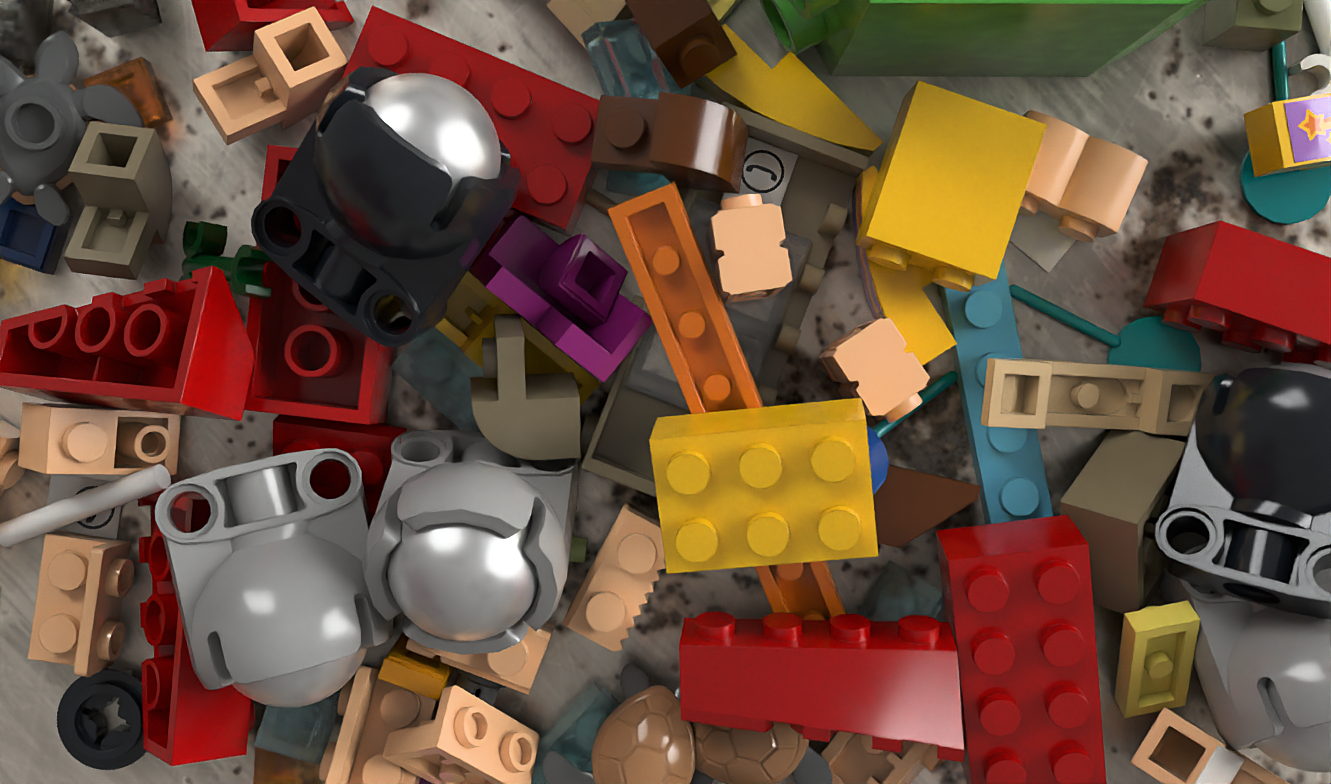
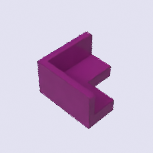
[469,213,653,383]

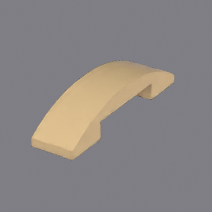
[980,358,1216,436]

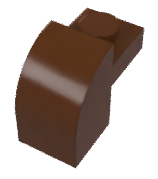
[590,91,749,194]

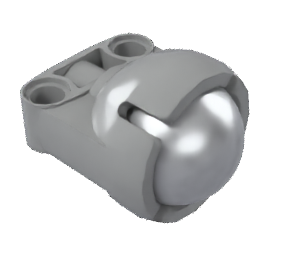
[362,430,580,655]
[155,448,394,708]
[1160,543,1331,773]

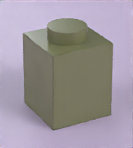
[1202,0,1303,52]

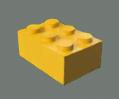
[649,398,879,574]

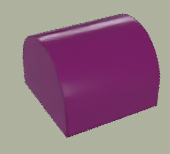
[538,233,628,327]

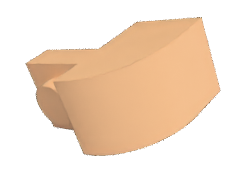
[193,6,349,146]
[1130,707,1290,784]

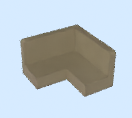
[1060,429,1185,614]

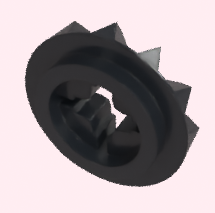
[57,668,147,770]

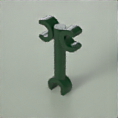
[179,221,274,300]

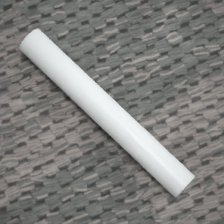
[0,464,171,547]

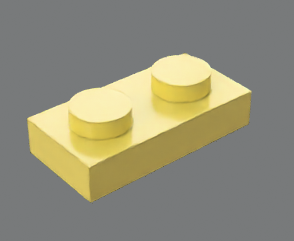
[1114,600,1200,718]

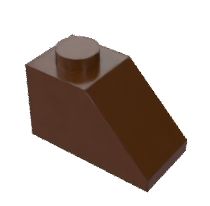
[625,0,737,89]
[873,464,981,554]

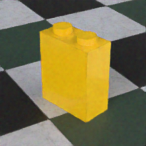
[854,80,1047,292]

